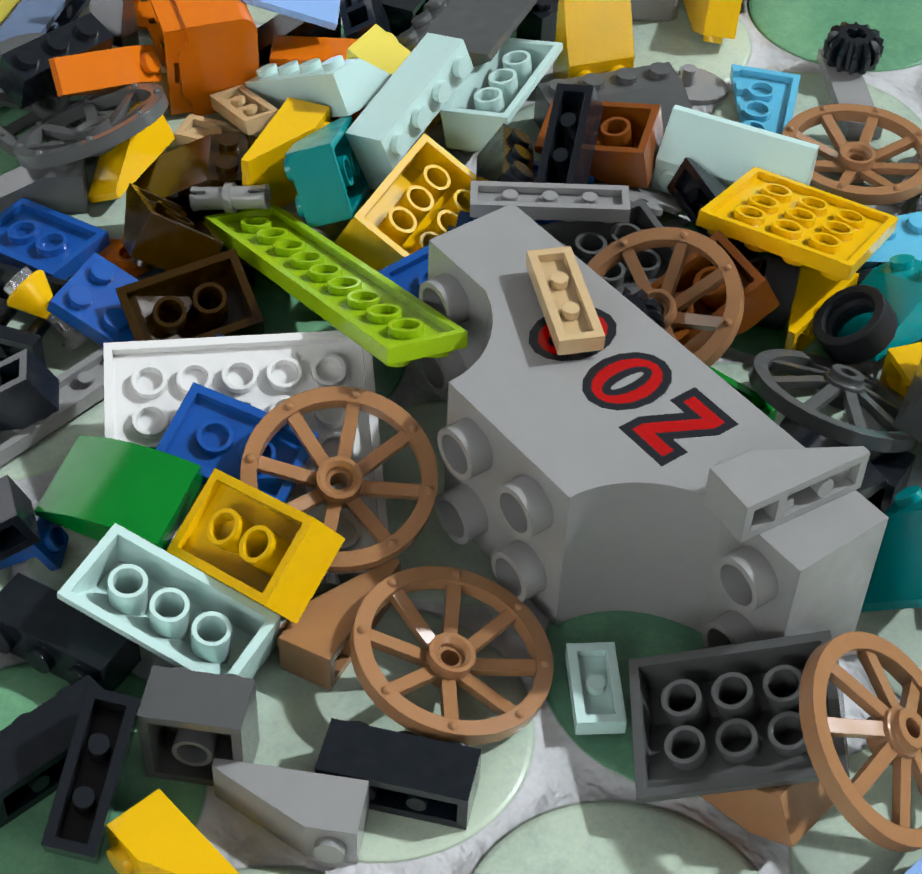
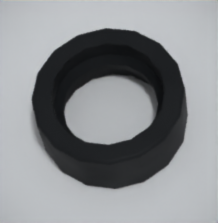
[755,252,800,330]
[812,285,898,365]

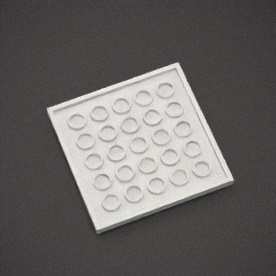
[103,330,388,581]

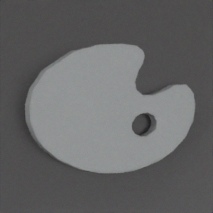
[679,64,728,105]
[629,187,681,216]

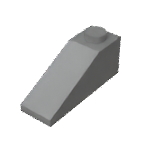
[703,446,871,543]
[212,758,369,864]

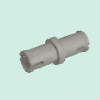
[189,182,272,213]

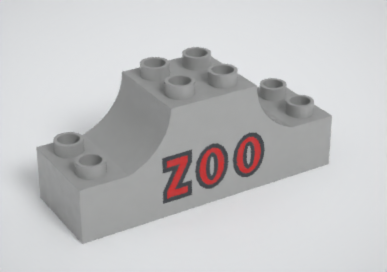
[417,203,889,648]

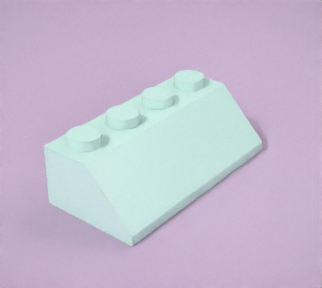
[345,33,474,190]
[440,38,563,152]
[245,55,392,117]
[652,104,819,195]
[57,523,281,679]

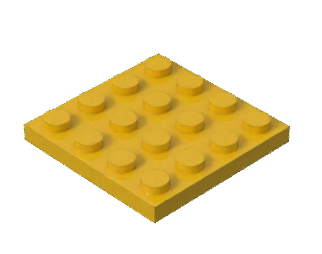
[695,167,899,281]

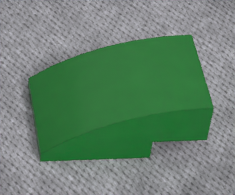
[34,435,203,551]

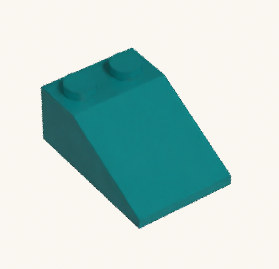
[283,115,370,227]
[837,254,922,362]
[861,485,922,612]

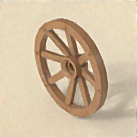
[782,103,922,205]
[587,227,745,368]
[240,386,438,573]
[350,566,554,745]
[799,631,922,853]

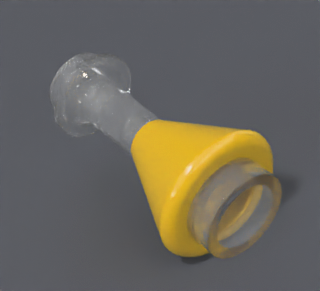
[3,266,88,351]

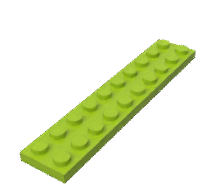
[204,204,468,367]

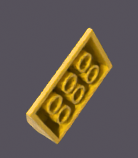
[334,133,476,271]

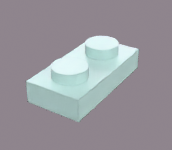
[565,642,627,735]

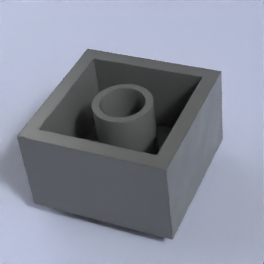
[136,665,260,786]

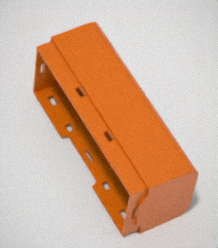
[134,0,259,116]

